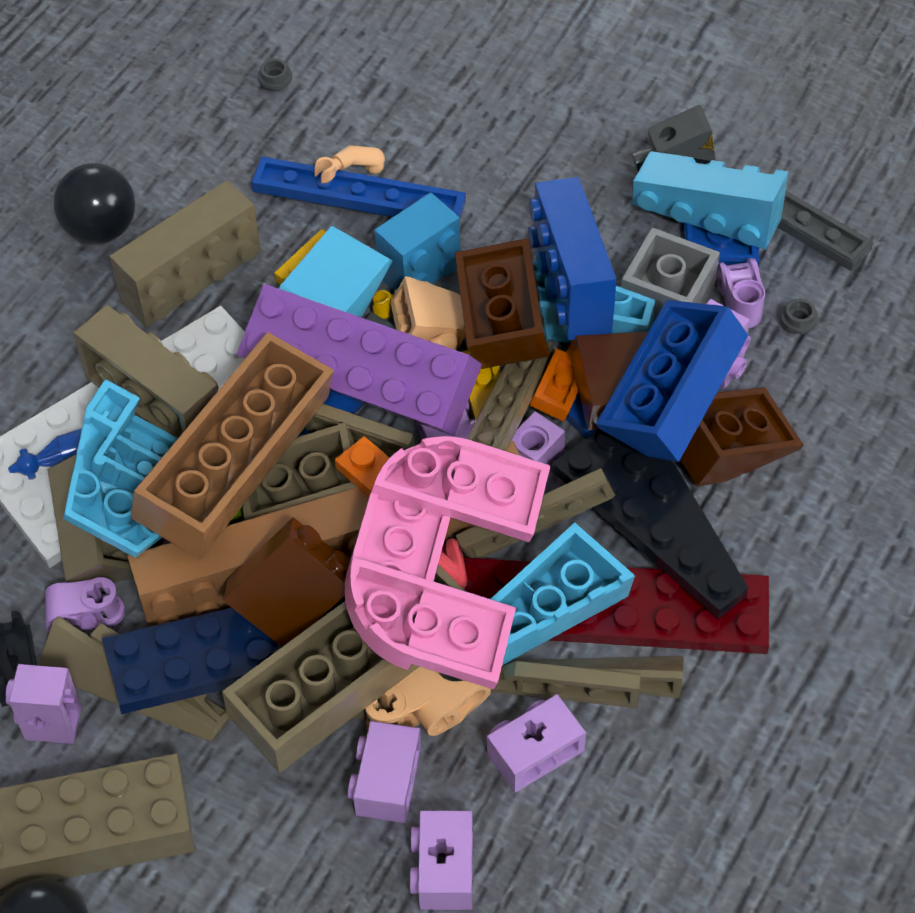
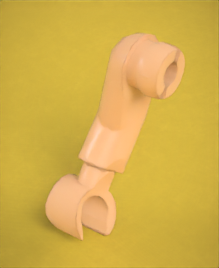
[315,145,385,183]

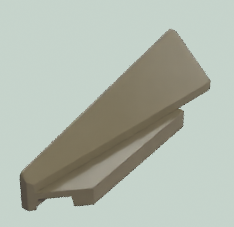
[38,616,230,741]
[491,656,684,708]

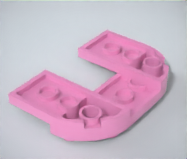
[344,436,550,689]

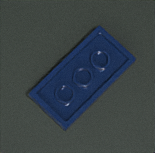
[102,608,279,714]

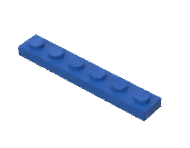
[251,157,466,219]

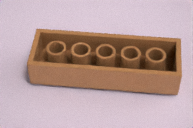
[131,332,334,559]

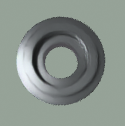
[258,58,292,90]
[781,298,818,334]

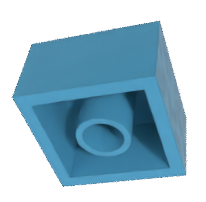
[374,192,461,291]

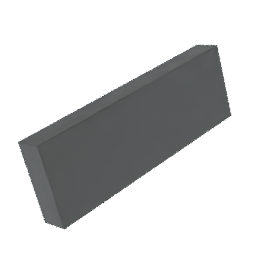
[777,191,873,271]

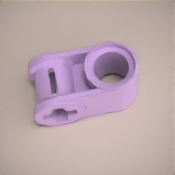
[717,258,765,328]
[45,577,126,632]

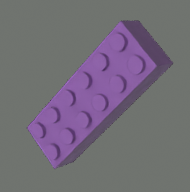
[236,284,482,437]

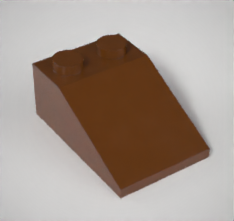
[455,238,550,369]
[680,387,804,486]

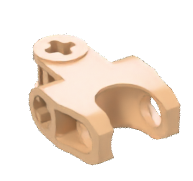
[365,667,491,736]

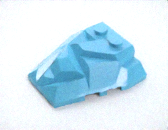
[63,379,178,558]

